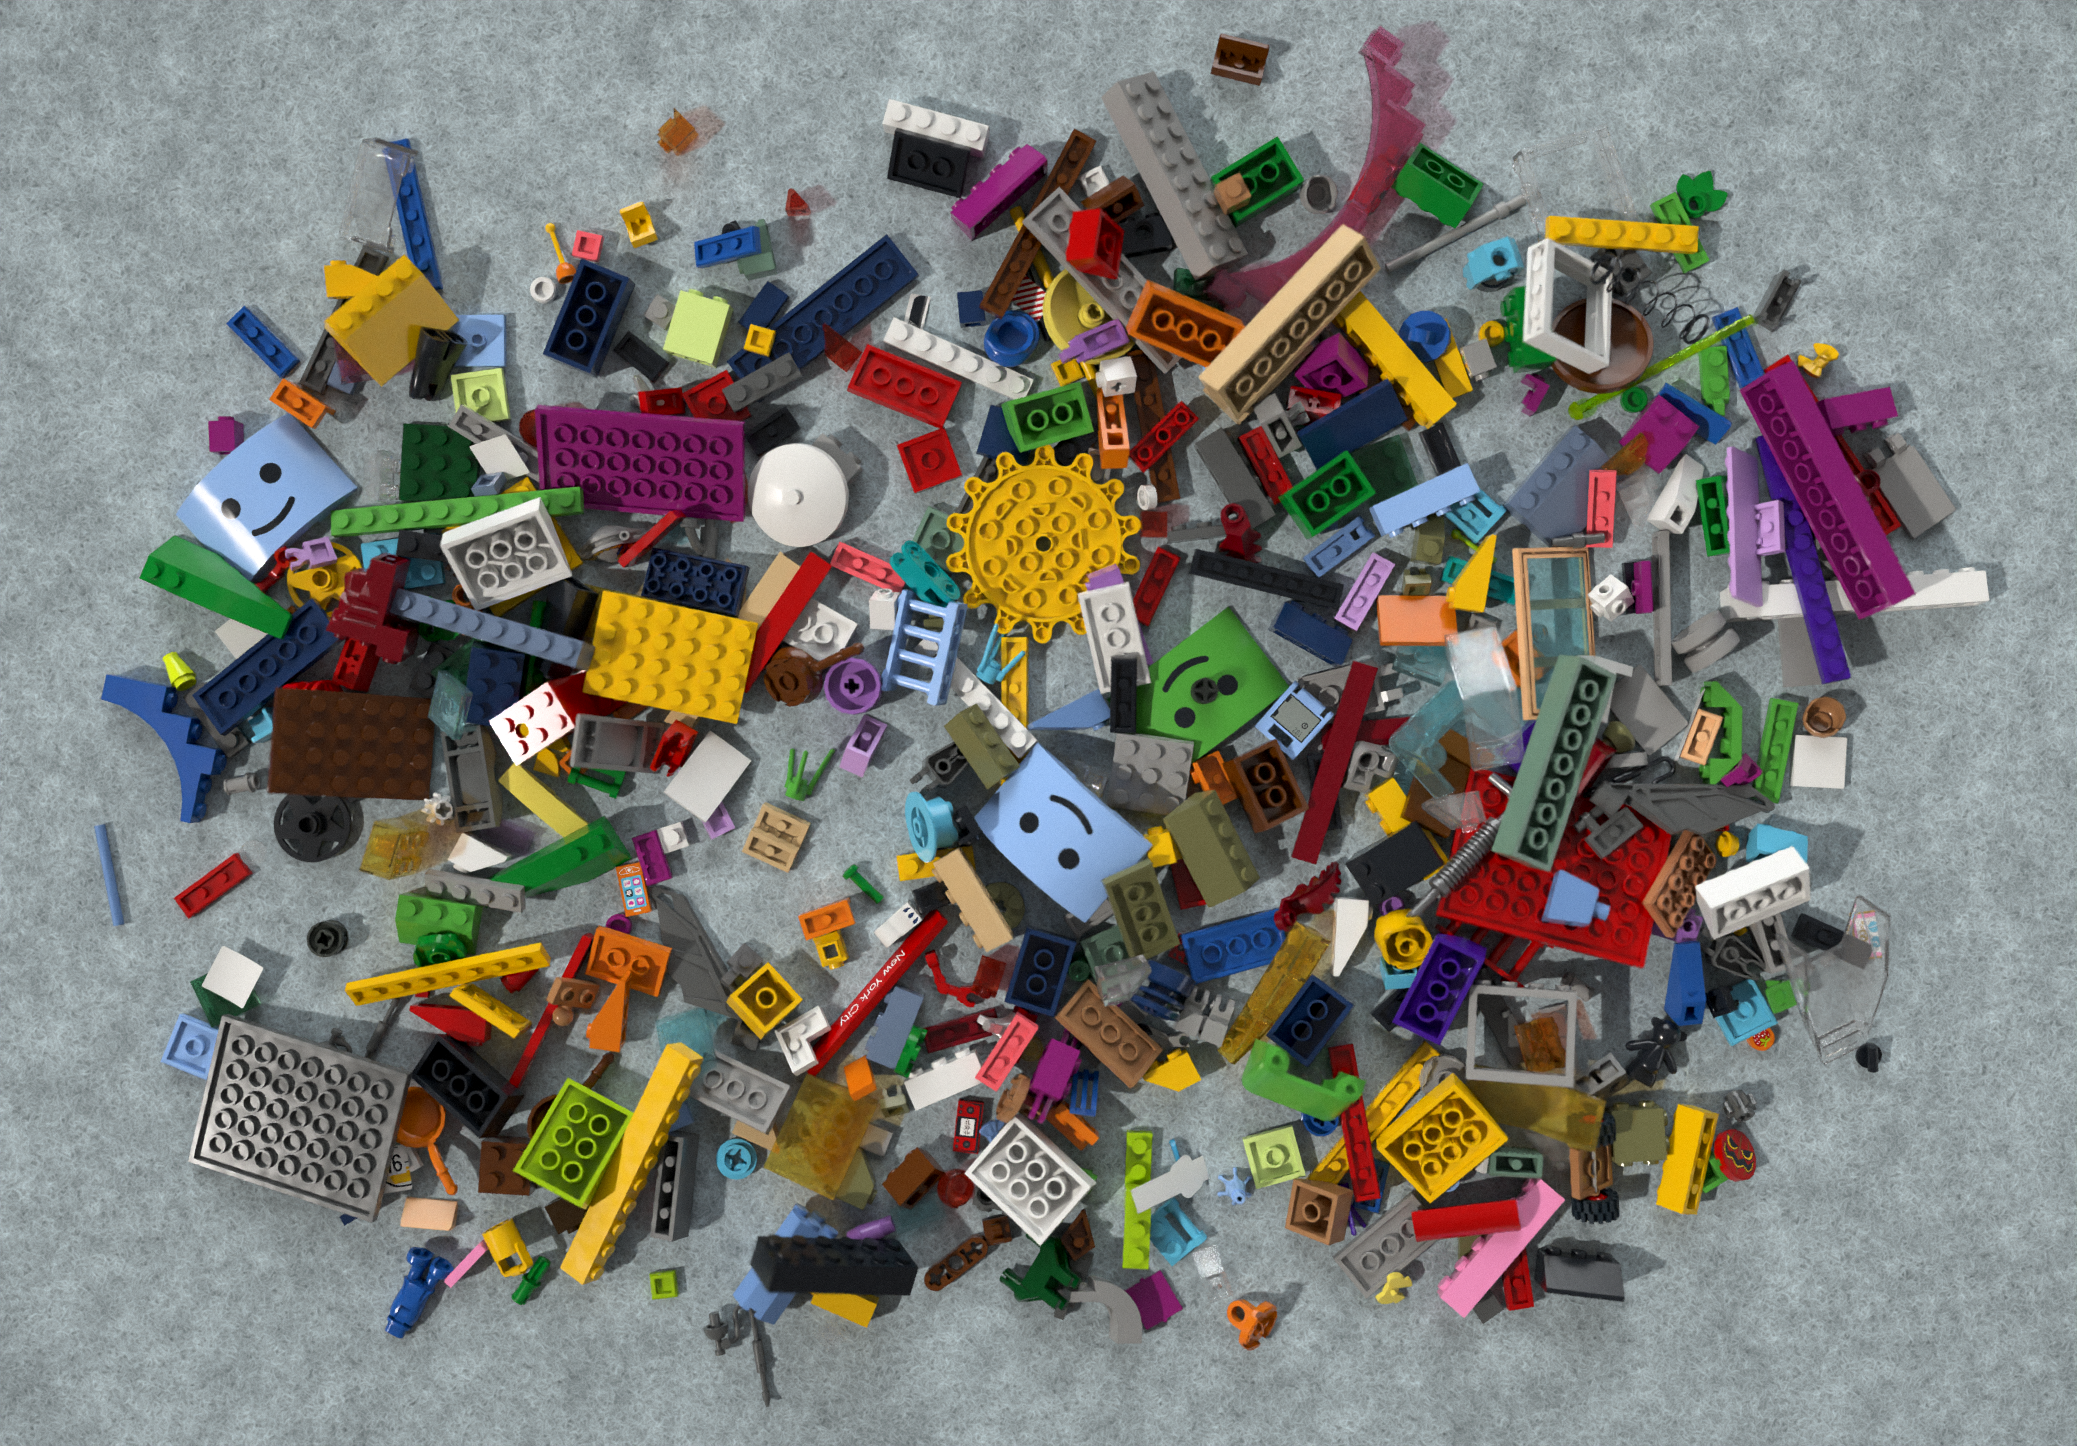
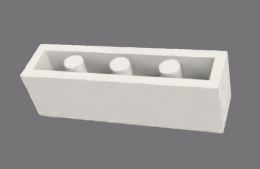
[882,99,990,159]

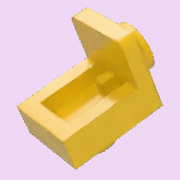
[620,202,658,249]

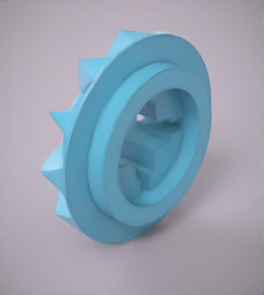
[716,1138,757,1180]

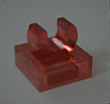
[1140,511,1167,538]

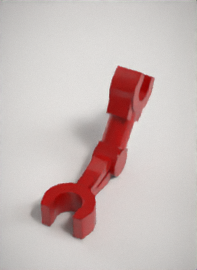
[255,546,297,594]
[925,949,979,1007]

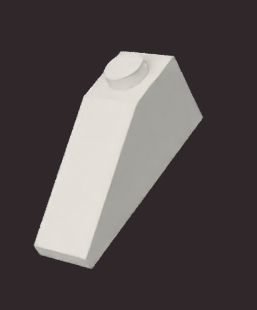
[1330,897,1373,976]

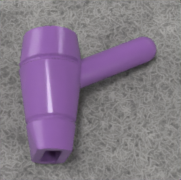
[846,1215,896,1240]

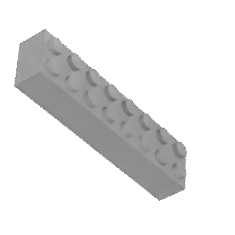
[1101,71,1248,281]

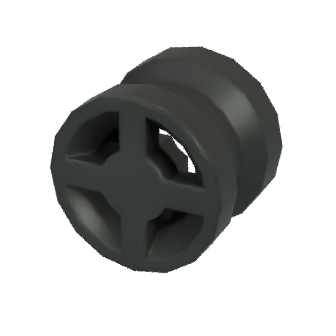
[1190,678,1219,704]

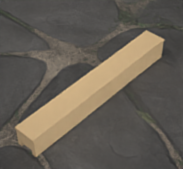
[664,551,800,729]

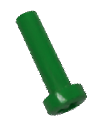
[842,864,884,904]

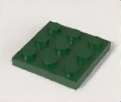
[399,423,480,502]

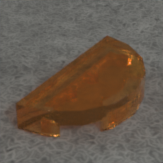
[1601,432,1648,476]

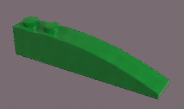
[139,535,293,640]
[485,816,632,908]

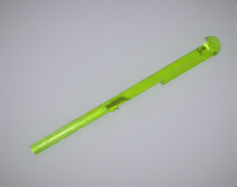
[1568,314,1754,420]

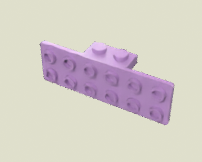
[1725,446,1785,607]

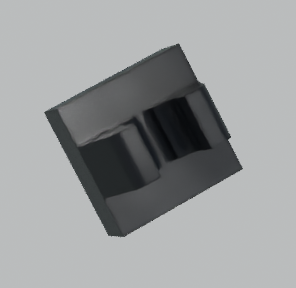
[1705,985,1739,1018]

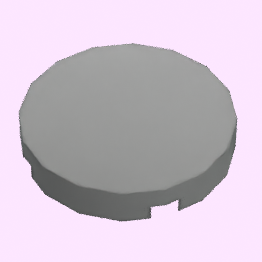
[1419,1053,1470,1095]

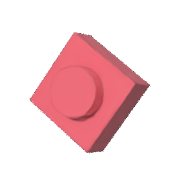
[572,230,604,263]

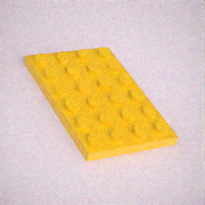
[583,590,758,724]

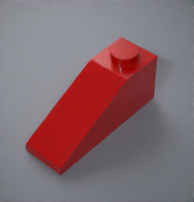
[409,1003,492,1046]

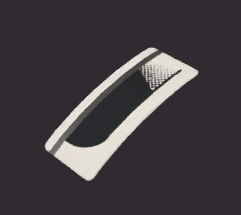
[904,294,931,330]

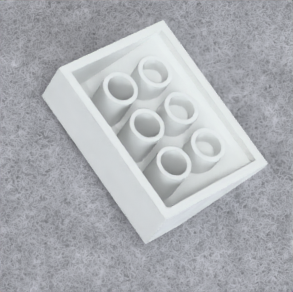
[440,497,572,611]
[964,1113,1096,1245]

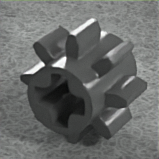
[1723,1090,1757,1122]

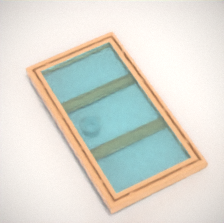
[1512,546,1595,720]

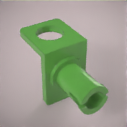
[1765,975,1809,1013]

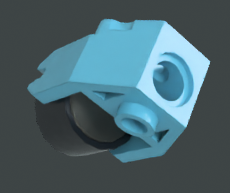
[1463,236,1525,293]

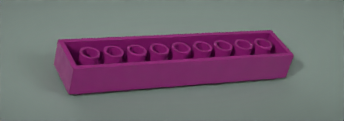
[1739,361,1916,620]

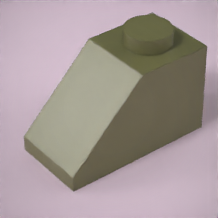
[1410,513,1445,566]
[836,1146,877,1210]

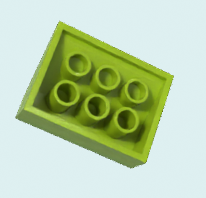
[513,1078,634,1210]

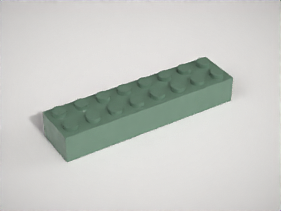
[1491,655,1617,872]

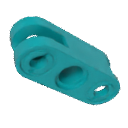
[890,540,960,608]

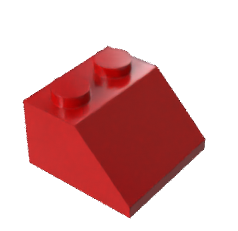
[1066,209,1124,279]

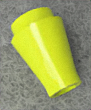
[162,652,197,691]

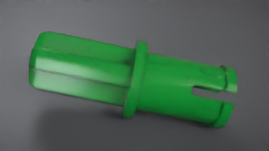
[511,1256,551,1305]

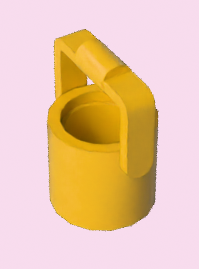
[482,1218,533,1277]

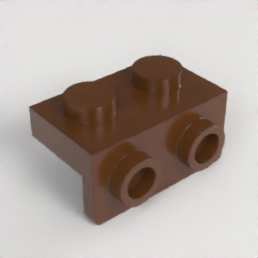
[1210,34,1270,86]

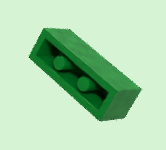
[1696,475,1730,557]

